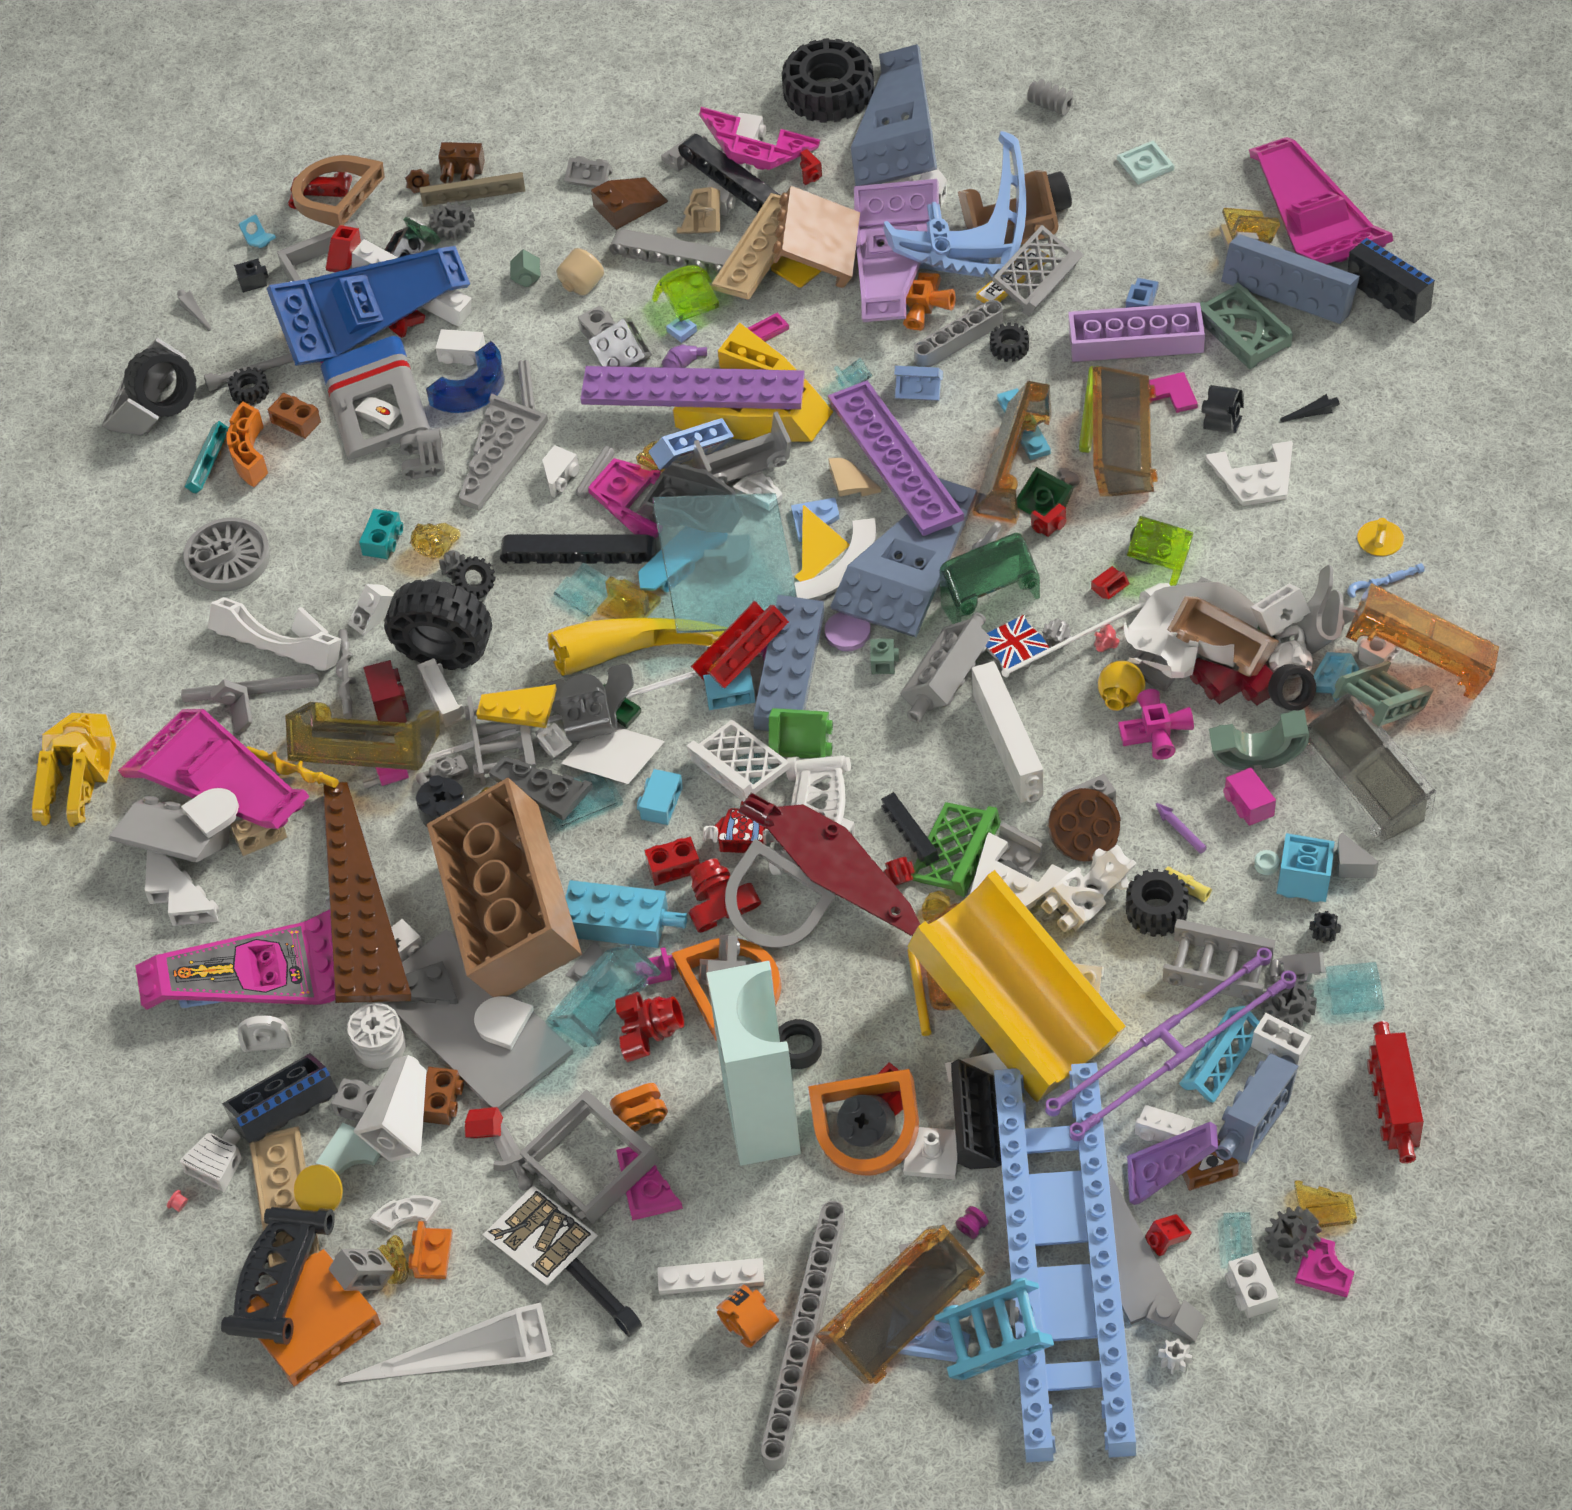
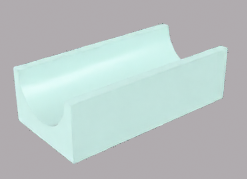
[707,961,801,1166]

